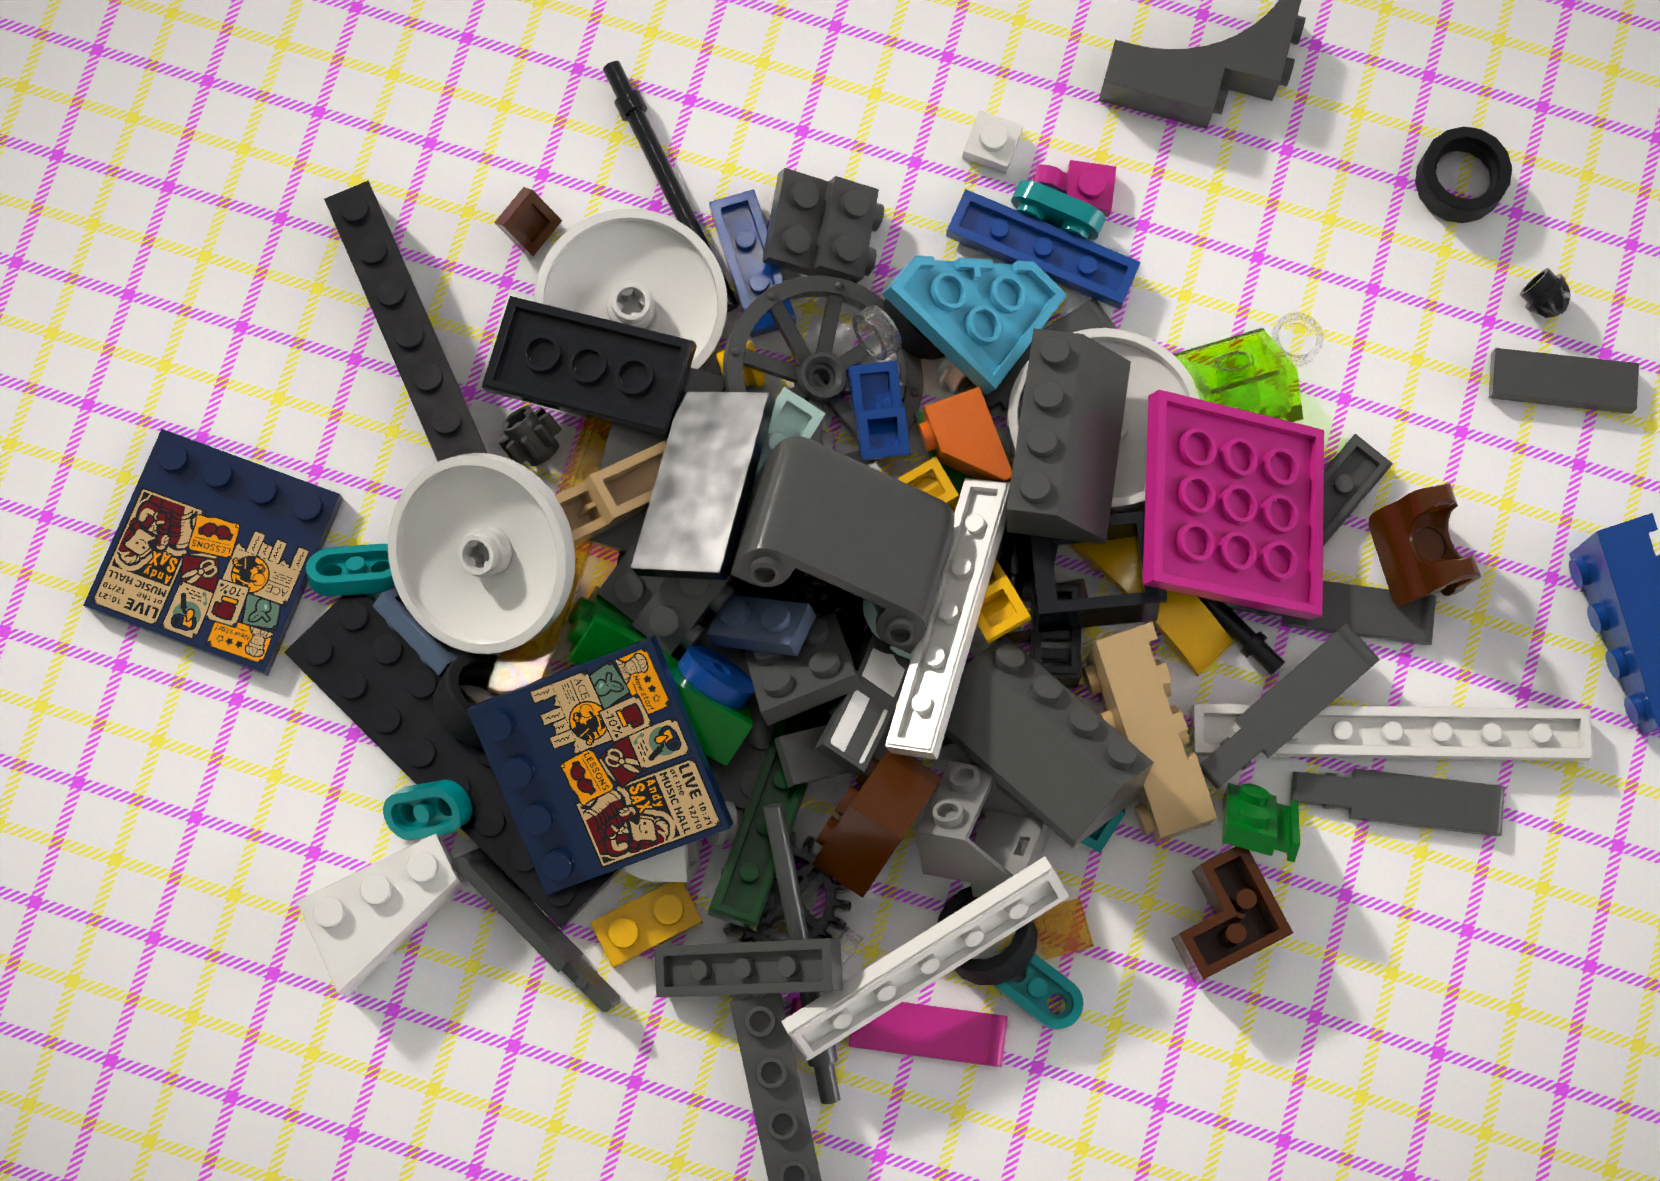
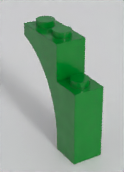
[566,586,753,766]

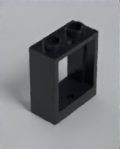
[1028,511,1167,632]

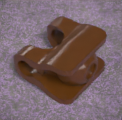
[1368,483,1482,606]

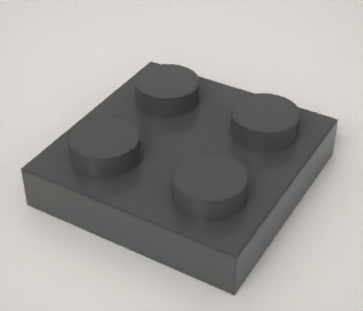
[743,612,862,726]

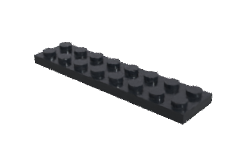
[284,594,623,930]

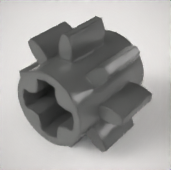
[499,406,562,466]

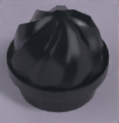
[1519,268,1571,318]

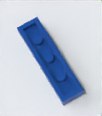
[946,189,1141,310]

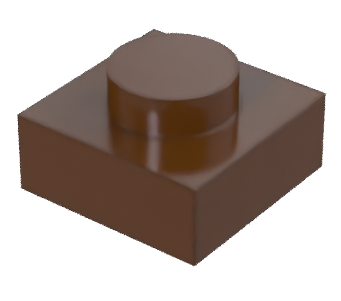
[494,187,562,256]

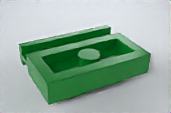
[1222,783,1300,862]

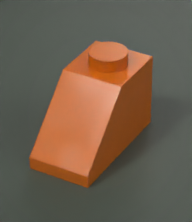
[918,386,1012,482]

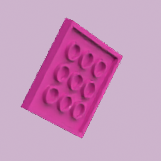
[1143,390,1324,620]

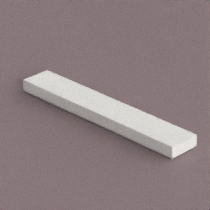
[885,478,1010,760]
[781,856,1069,1061]

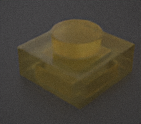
[1034,898,1094,961]

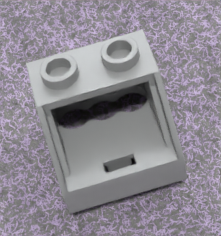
[916,761,1051,898]

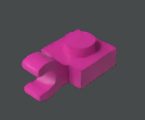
[1033,160,1116,217]

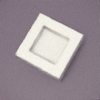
[962,110,1023,174]

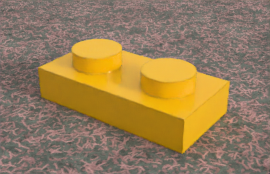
[590,882,703,969]

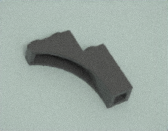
[1099,0,1306,129]

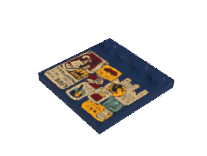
[83,429,343,676]
[467,635,734,895]

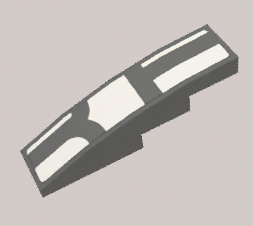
[815,625,910,777]

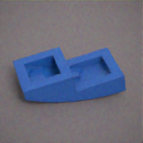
[848,360,911,461]

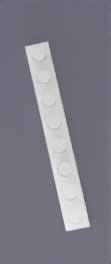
[1191,703,1593,761]

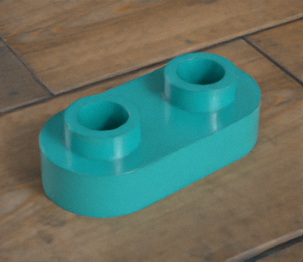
[1011,180,1106,240]
[306,544,395,596]
[383,780,472,840]
[994,953,1084,1030]

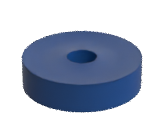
[678,645,755,709]

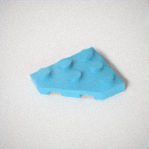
[882,256,1067,395]

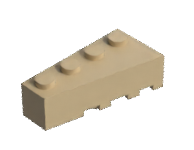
[1082,622,1217,844]

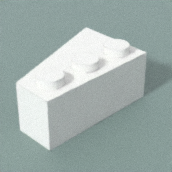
[296,833,464,997]

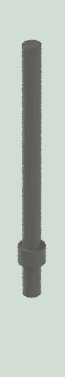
[763,803,841,1104]

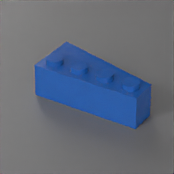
[1569,513,1660,735]

